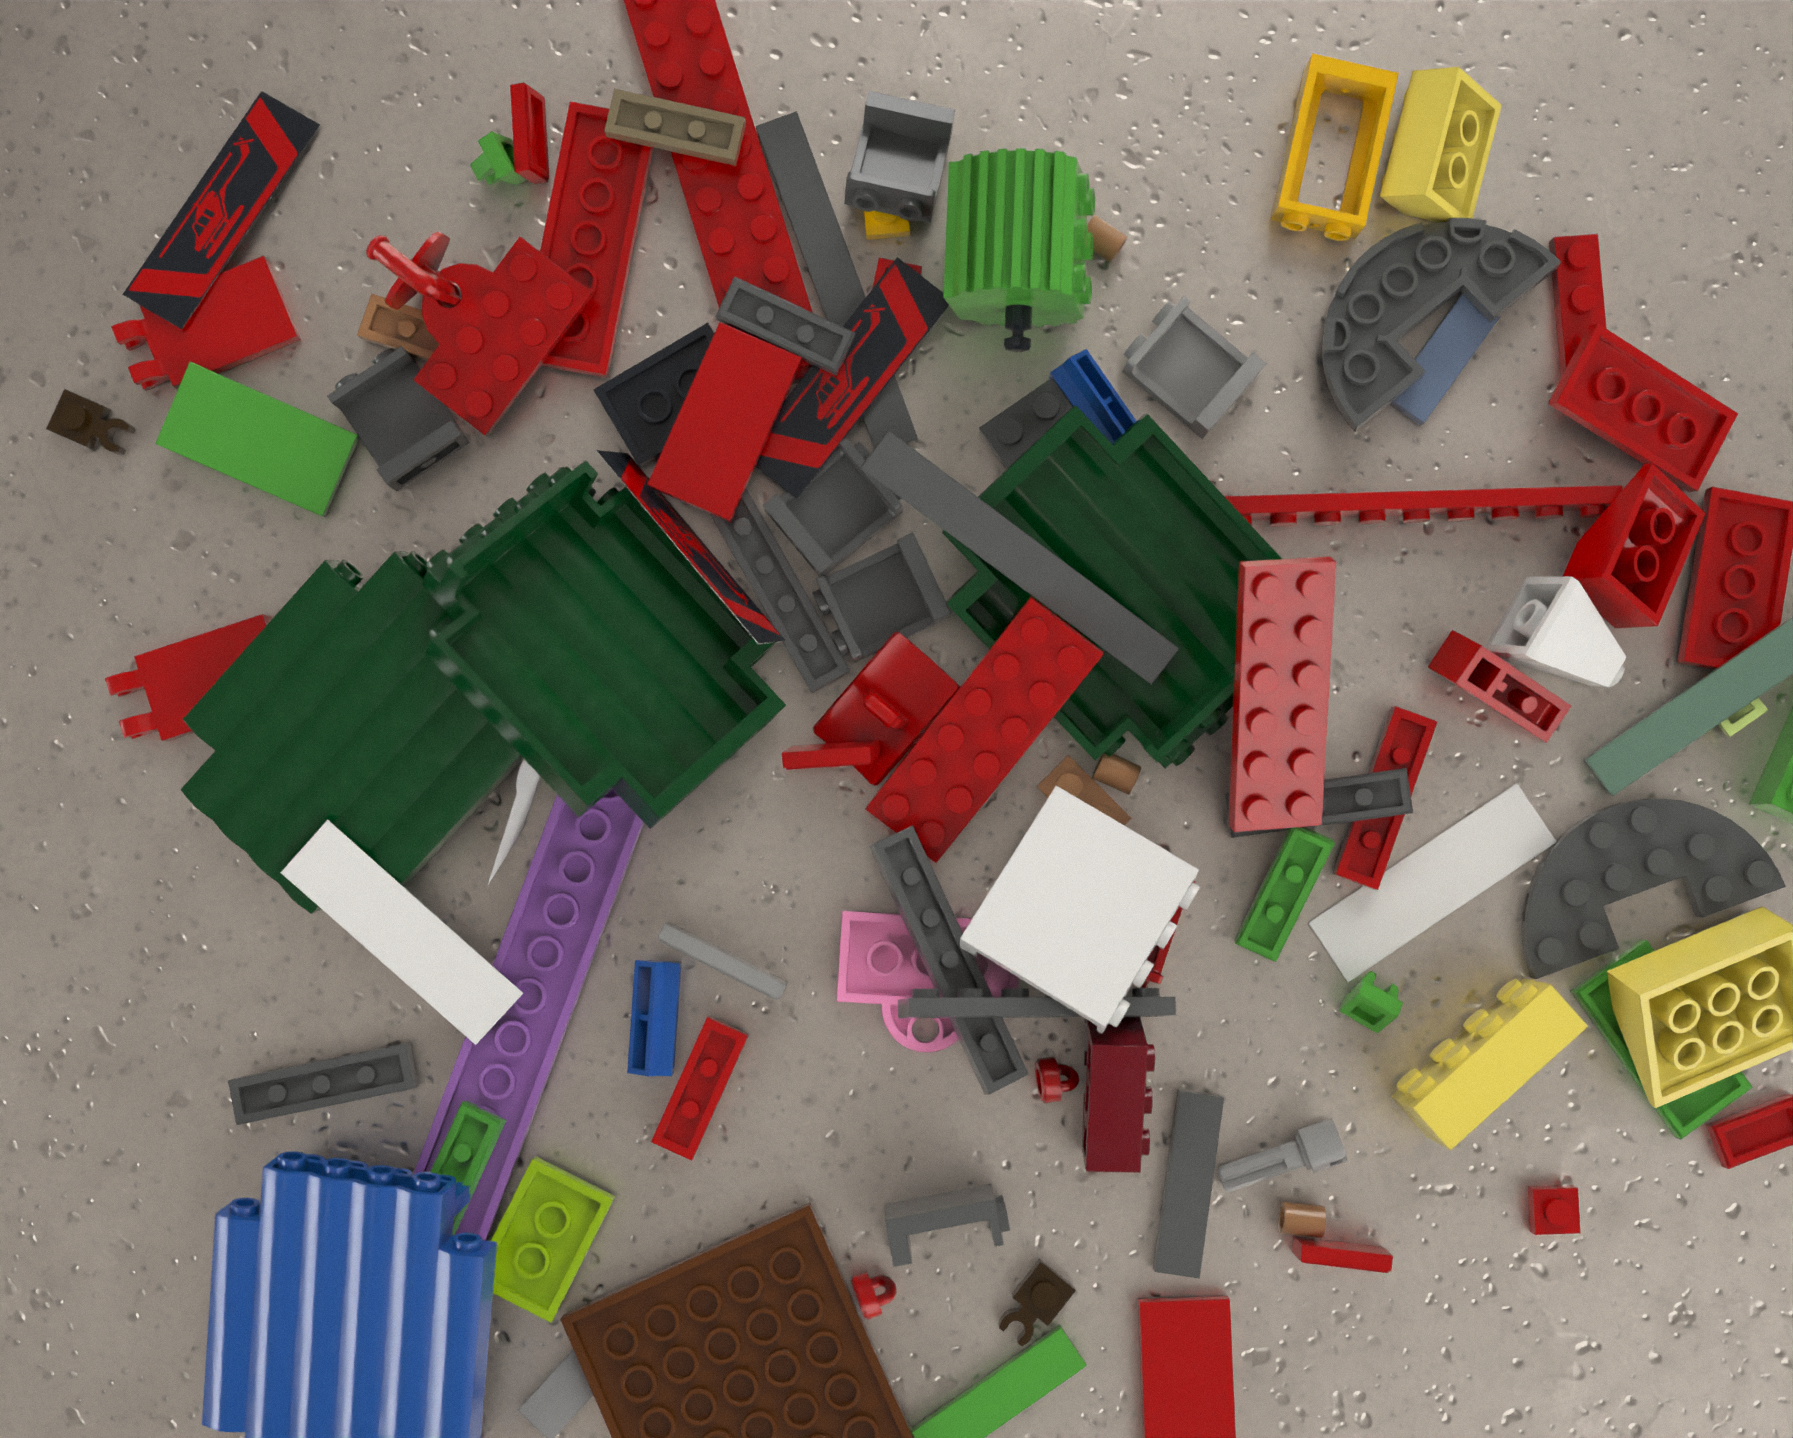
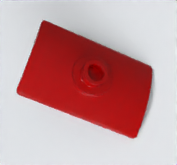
[813,632,960,786]

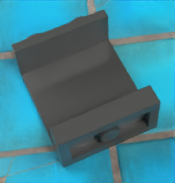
[327,346,470,491]

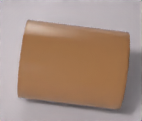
[1088,215,1128,263]
[1092,753,1141,795]
[1279,1201,1326,1238]

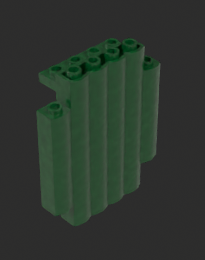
[942,405,1282,769]
[422,460,786,829]
[180,551,523,914]

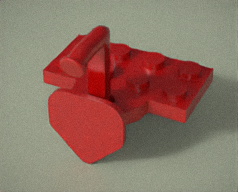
[366,231,594,436]

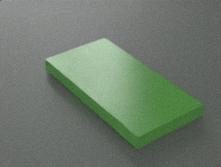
[155,362,360,517]
[1570,939,1753,1140]

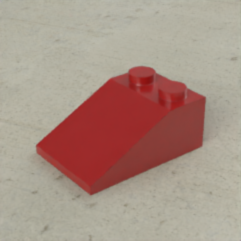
[1563,463,1706,629]

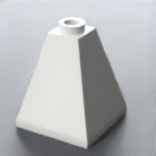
[1485,576,1626,688]

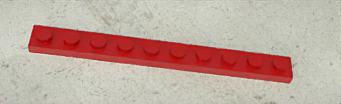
[1224,485,1623,527]

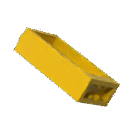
[1270,53,1399,241]

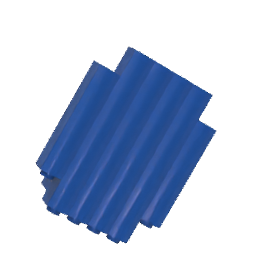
[202,1151,497,1438]

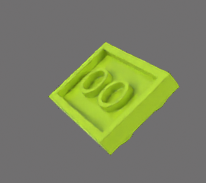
[491,1156,616,1323]

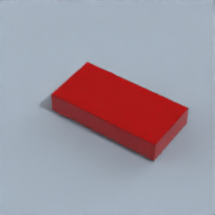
[510,82,549,184]
[782,740,880,770]
[1706,1093,1793,1169]
[1292,1236,1393,1273]

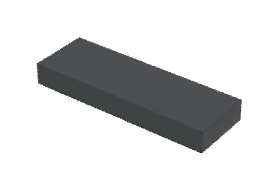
[715,276,856,376]

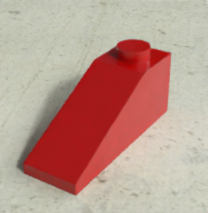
[1428,630,1572,743]

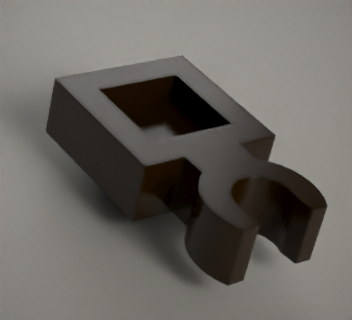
[46,389,136,455]
[998,1258,1076,1346]

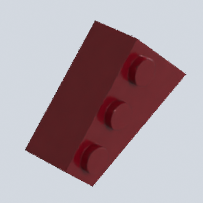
[1082,1017,1155,1173]

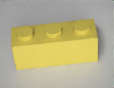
[1380,67,1502,223]

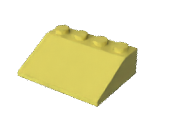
[1607,906,1793,1108]

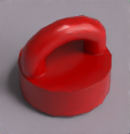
[1035,1056,1079,1103]
[850,1271,897,1320]

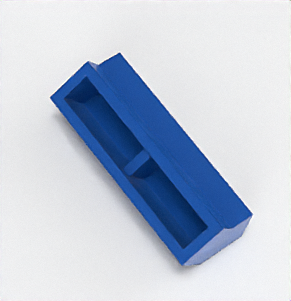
[1049,349,1136,444]
[627,960,682,1077]

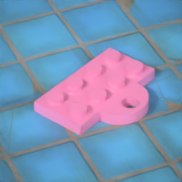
[837,910,1019,1052]

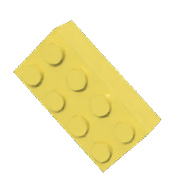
[1391,978,1588,1151]

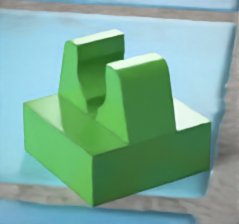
[470,131,527,186]
[1339,971,1403,1033]

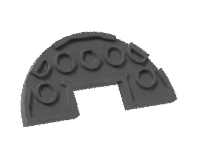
[1322,218,1561,432]
[1522,799,1786,979]

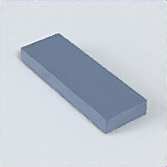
[1390,293,1500,426]

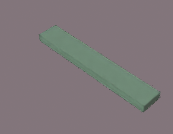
[1584,617,1793,796]

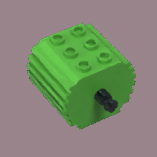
[943,148,1095,352]

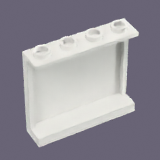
[960,786,1200,1034]

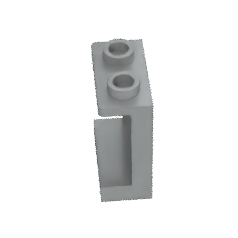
[1122,296,1266,439]

